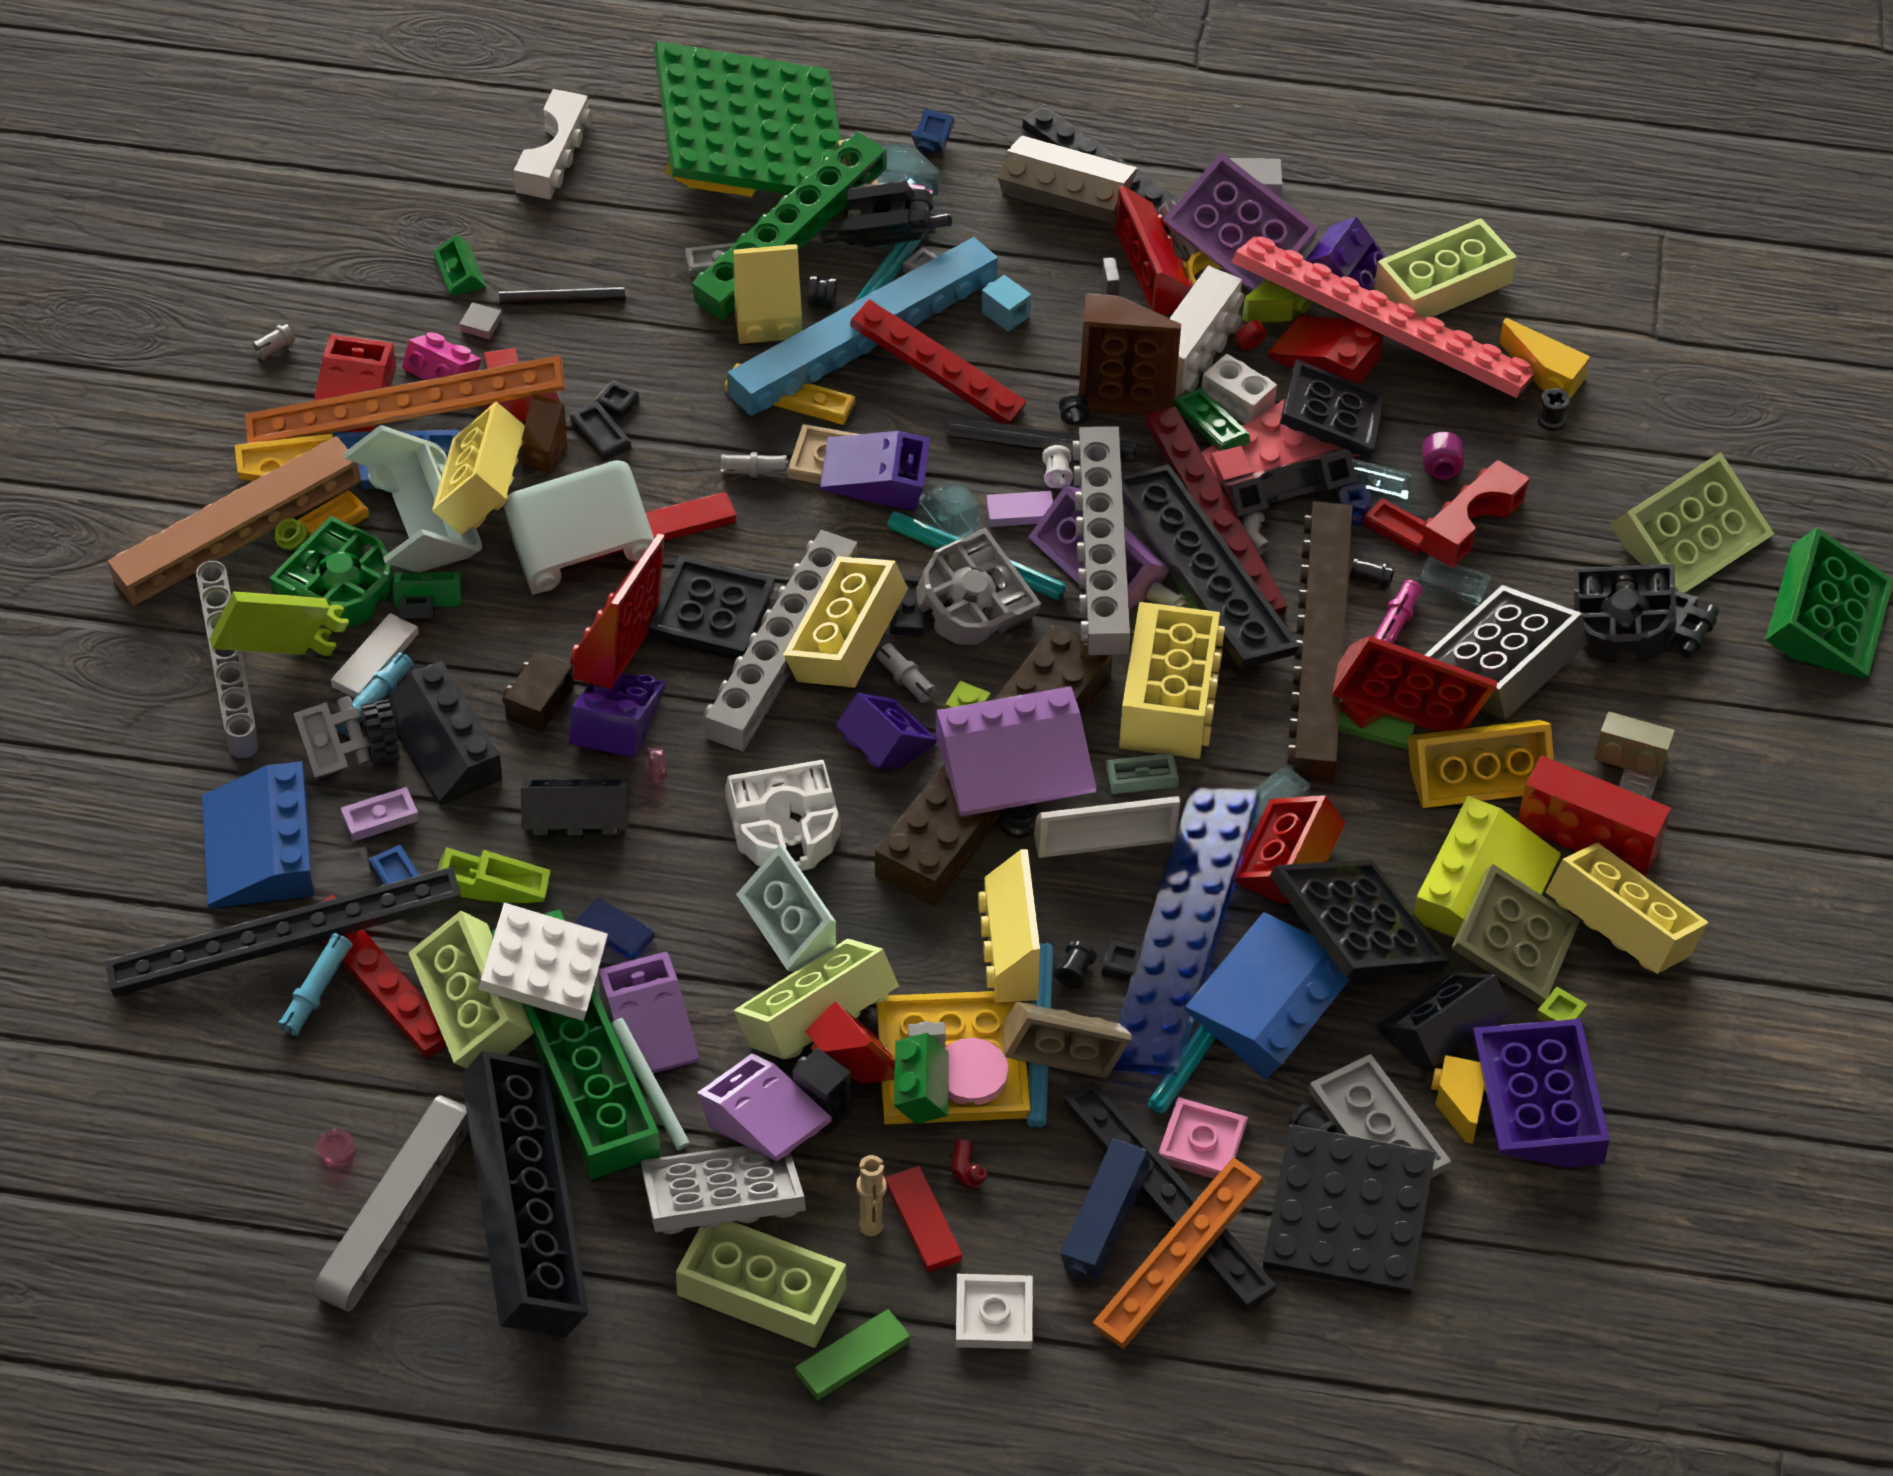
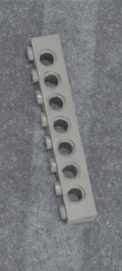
[1073,426,1130,655]
[703,530,857,752]

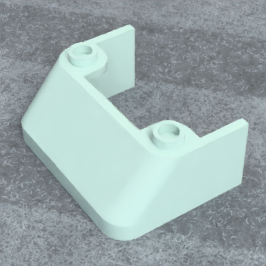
[343,425,482,573]

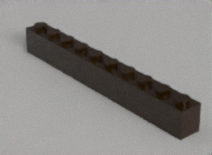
[1287,502,1352,783]

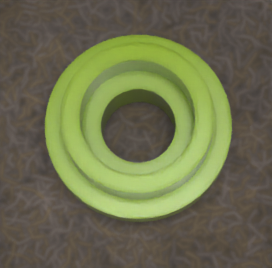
[275,518,308,551]

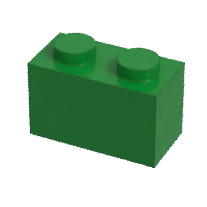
[894,1032,949,1124]

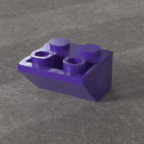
[1305,216,1387,291]

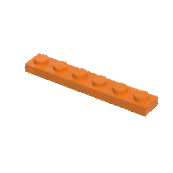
[1093,1157,1263,1350]

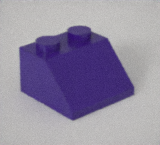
[836,693,937,770]

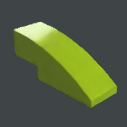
[437,847,551,903]

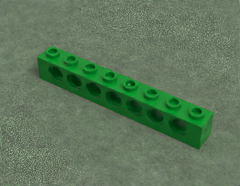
[692,131,887,321]

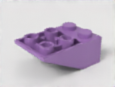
[598,952,700,1078]
[697,1054,832,1161]

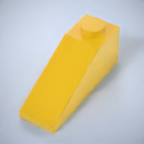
[1500,318,1590,399]

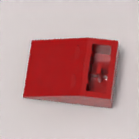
[314,334,396,432]

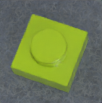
[945,681,991,709]
[1536,987,1587,1022]

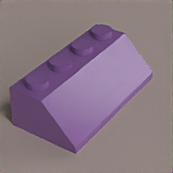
[1029,485,1170,609]

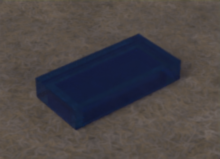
[576,897,655,961]

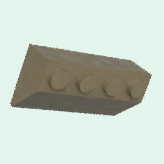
[998,136,1137,224]

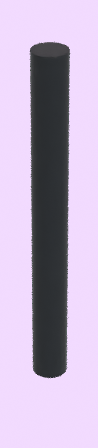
[499,287,626,304]

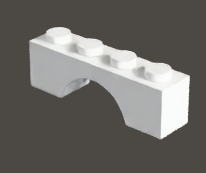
[514,89,592,200]

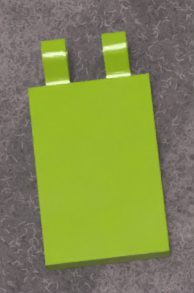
[209,591,349,656]

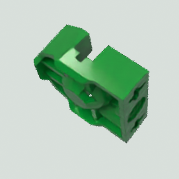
[269,516,394,628]

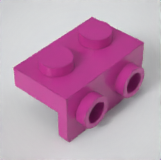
[402,332,482,380]

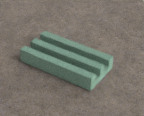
[1105,753,1179,794]

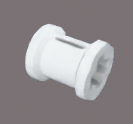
[1042,445,1073,489]

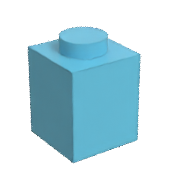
[982,275,1031,332]

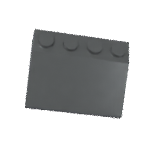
[1425,585,1587,720]

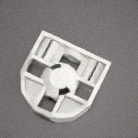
[725,760,841,871]

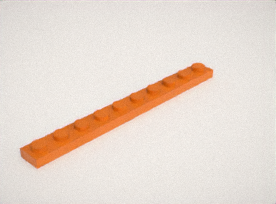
[245,355,566,443]

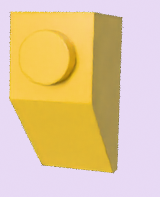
[1431,1055,1484,1144]

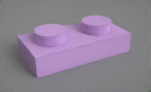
[340,787,419,842]

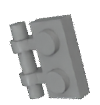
[293,696,372,780]

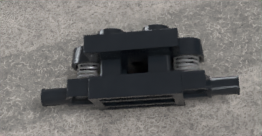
[822,180,952,247]

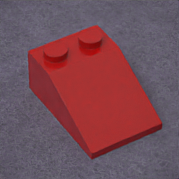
[1267,315,1384,384]

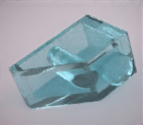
[877,143,939,196]
[919,482,979,538]

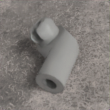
[1241,511,1270,555]

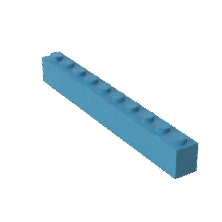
[727,237,998,416]

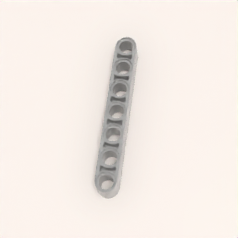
[196,561,259,758]
[313,1095,470,1312]

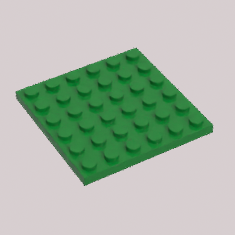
[653,41,841,194]

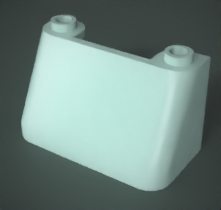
[503,460,654,595]

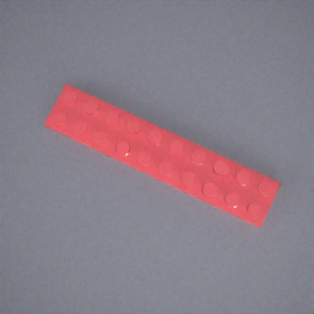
[1232,236,1535,398]

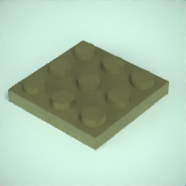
[1451,864,1580,1005]

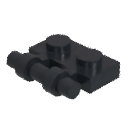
[1667,590,1719,658]

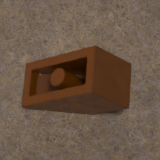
[520,394,568,474]

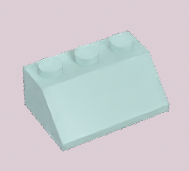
[736,845,836,972]

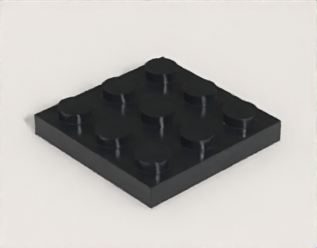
[1279,359,1385,458]
[648,555,775,658]

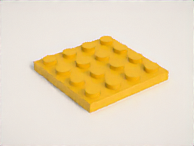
[876,991,1031,1124]

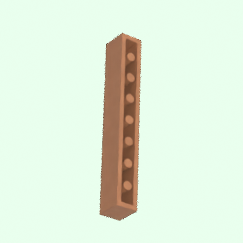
[107,436,362,606]

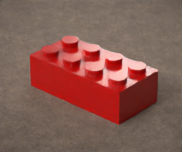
[1518,755,1671,877]

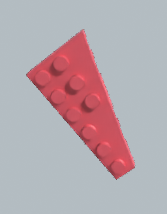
[1202,399,1360,484]

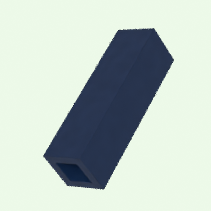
[1060,1138,1151,1281]

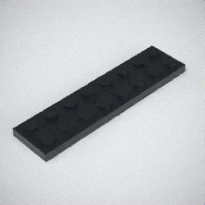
[1121,465,1300,669]

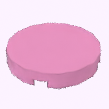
[945,1038,1009,1105]

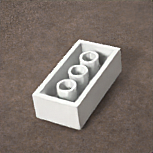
[1170,266,1244,399]

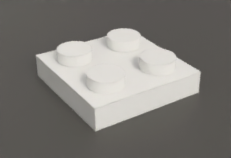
[956,1274,1033,1349]

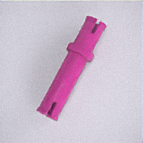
[1374,580,1423,644]

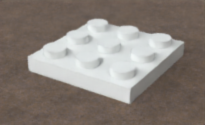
[478,903,608,1021]

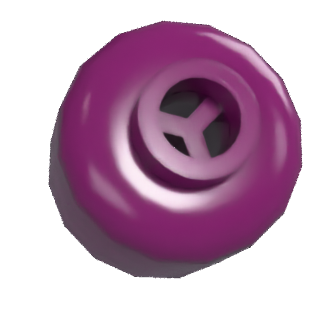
[1422,431,1465,480]

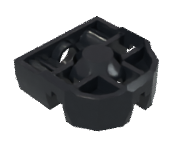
[1574,564,1677,662]

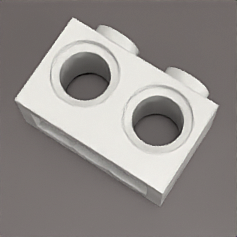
[1202,354,1277,424]

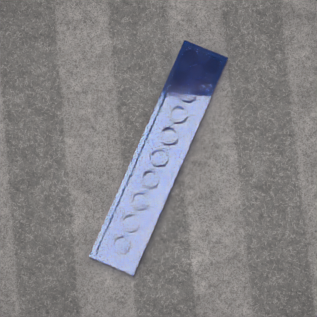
[1112,787,1260,1075]

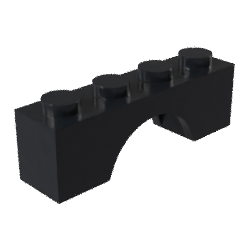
[1220,449,1357,517]

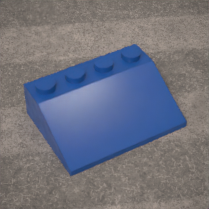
[202,761,315,909]
[1183,912,1351,1080]

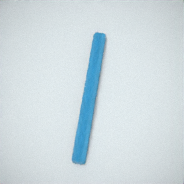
[1026,943,1053,1128]

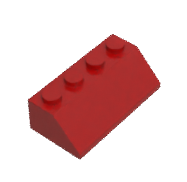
[1115,186,1193,316]

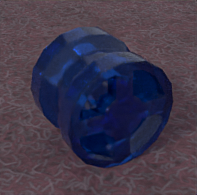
[1338,483,1371,525]

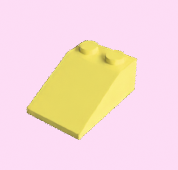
[733,244,802,344]

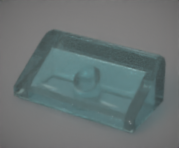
[1350,459,1413,499]

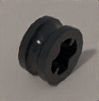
[1059,393,1089,424]

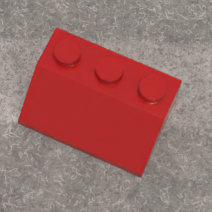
[1231,795,1346,904]

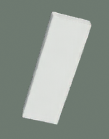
[331,613,418,698]

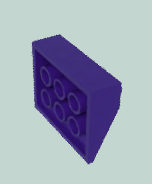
[1473,1019,1610,1167]

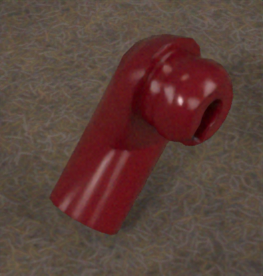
[951,1140,987,1189]

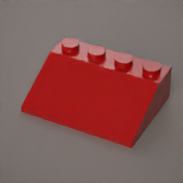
[570,534,665,689]
[1332,635,1498,732]

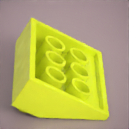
[1414,796,1561,938]

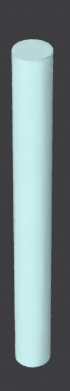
[611,1018,690,1150]

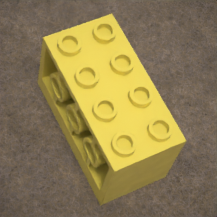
[1119,602,1225,759]

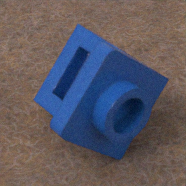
[911,109,955,154]

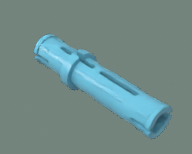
[335,652,415,736]
[278,933,353,1036]

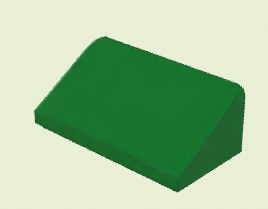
[433,234,486,296]
[393,572,462,608]

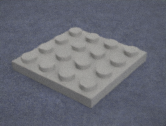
[640,1145,806,1234]

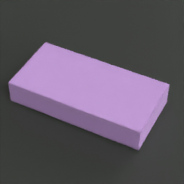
[986,491,1053,527]

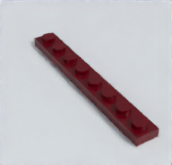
[1145,407,1288,615]

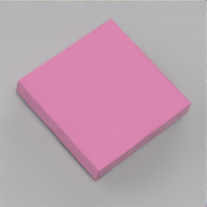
[1158,1097,1248,1179]

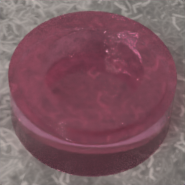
[645,747,667,782]
[317,1129,355,1167]

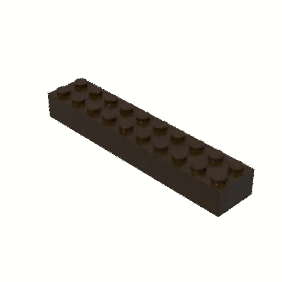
[875,623,1113,906]

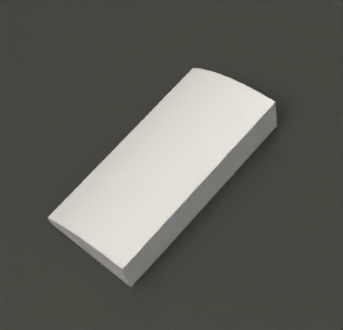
[1034,796,1180,858]

